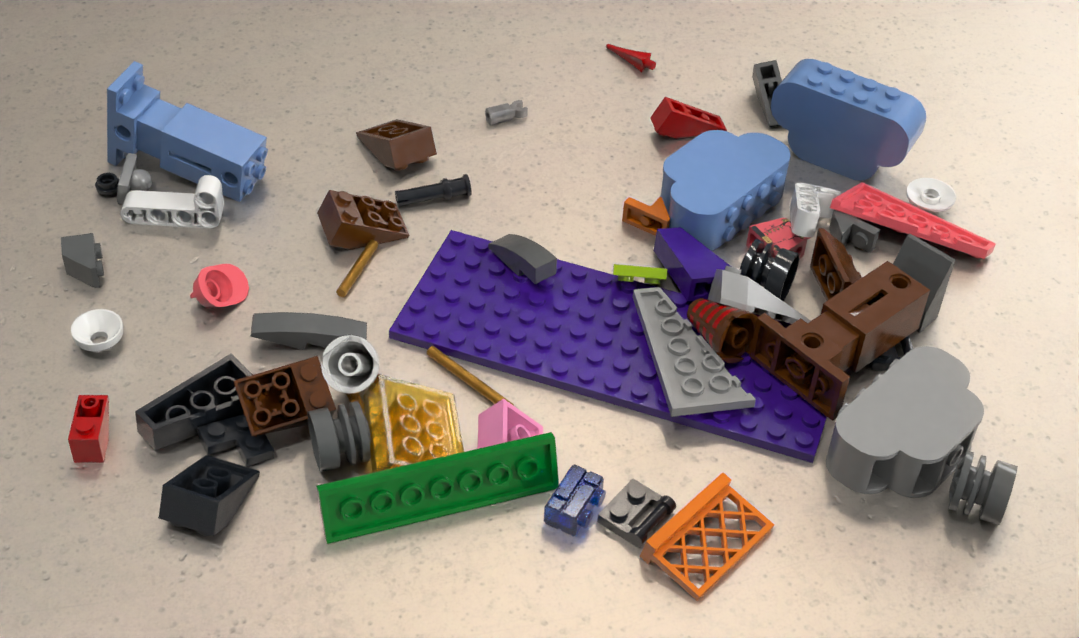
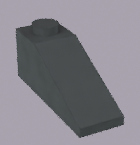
[752,60,782,128]

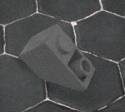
[61,233,104,288]

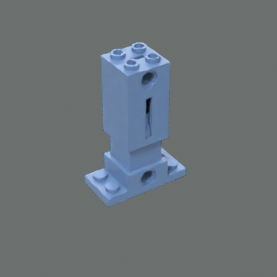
[107,61,268,202]

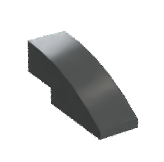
[488,234,557,284]

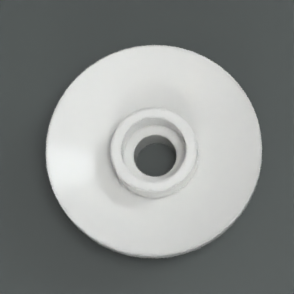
[906,178,956,212]

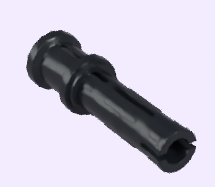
[395,174,472,207]

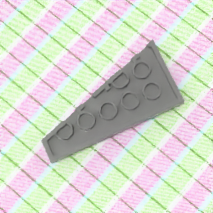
[633,287,756,417]

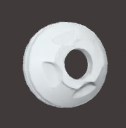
[71,309,123,352]

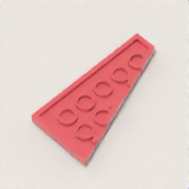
[830,182,996,259]

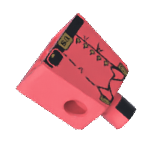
[746,218,809,258]

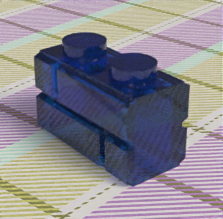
[544,464,606,536]

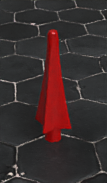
[606,44,656,73]

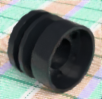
[740,239,800,302]

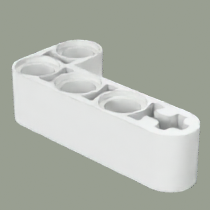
[120,175,224,228]
[789,183,842,238]

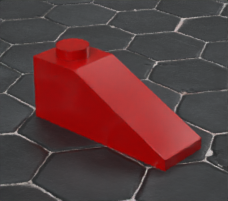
[650,97,727,139]

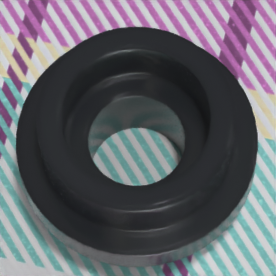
[95,173,119,195]

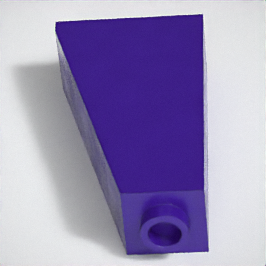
[653,227,741,301]

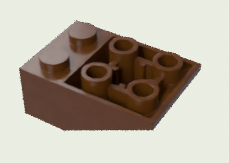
[317,190,409,250]
[233,356,336,437]

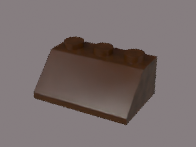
[810,228,862,301]

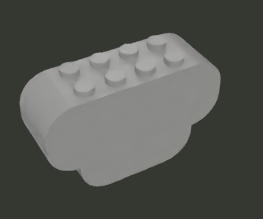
[826,346,984,498]

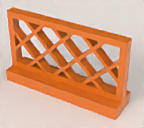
[639,472,775,601]

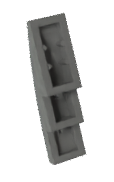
[250,312,367,350]

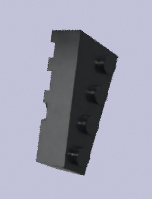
[135,353,253,450]

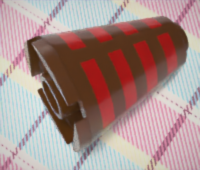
[687,298,757,363]

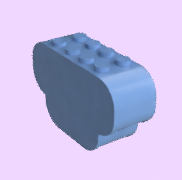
[771,59,926,181]
[660,130,791,251]

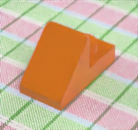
[622,197,670,236]

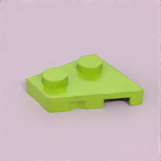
[613,264,667,284]

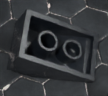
[158,455,260,536]

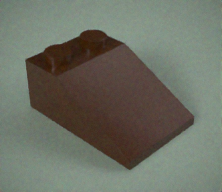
[356,119,437,171]

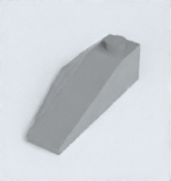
[708,266,811,324]

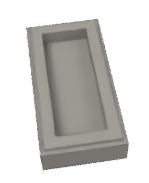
[117,153,152,205]

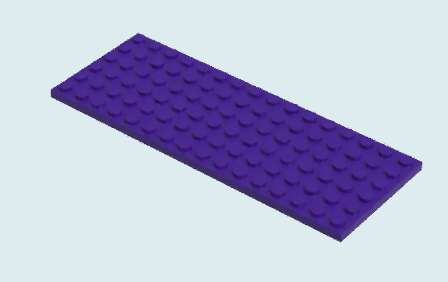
[389,230,827,463]

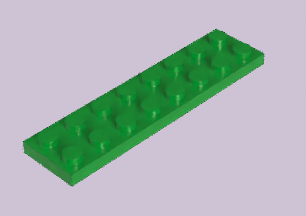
[317,432,559,544]

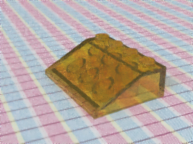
[363,374,464,473]

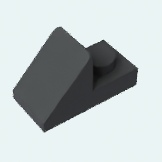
[829,210,880,253]

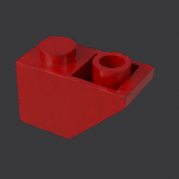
[68,395,109,463]

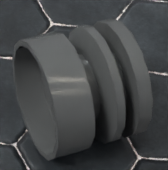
[307,401,371,472]
[948,450,1018,525]

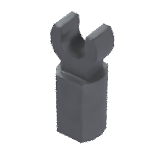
[485,100,528,125]

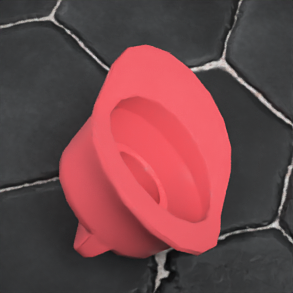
[190,264,249,308]

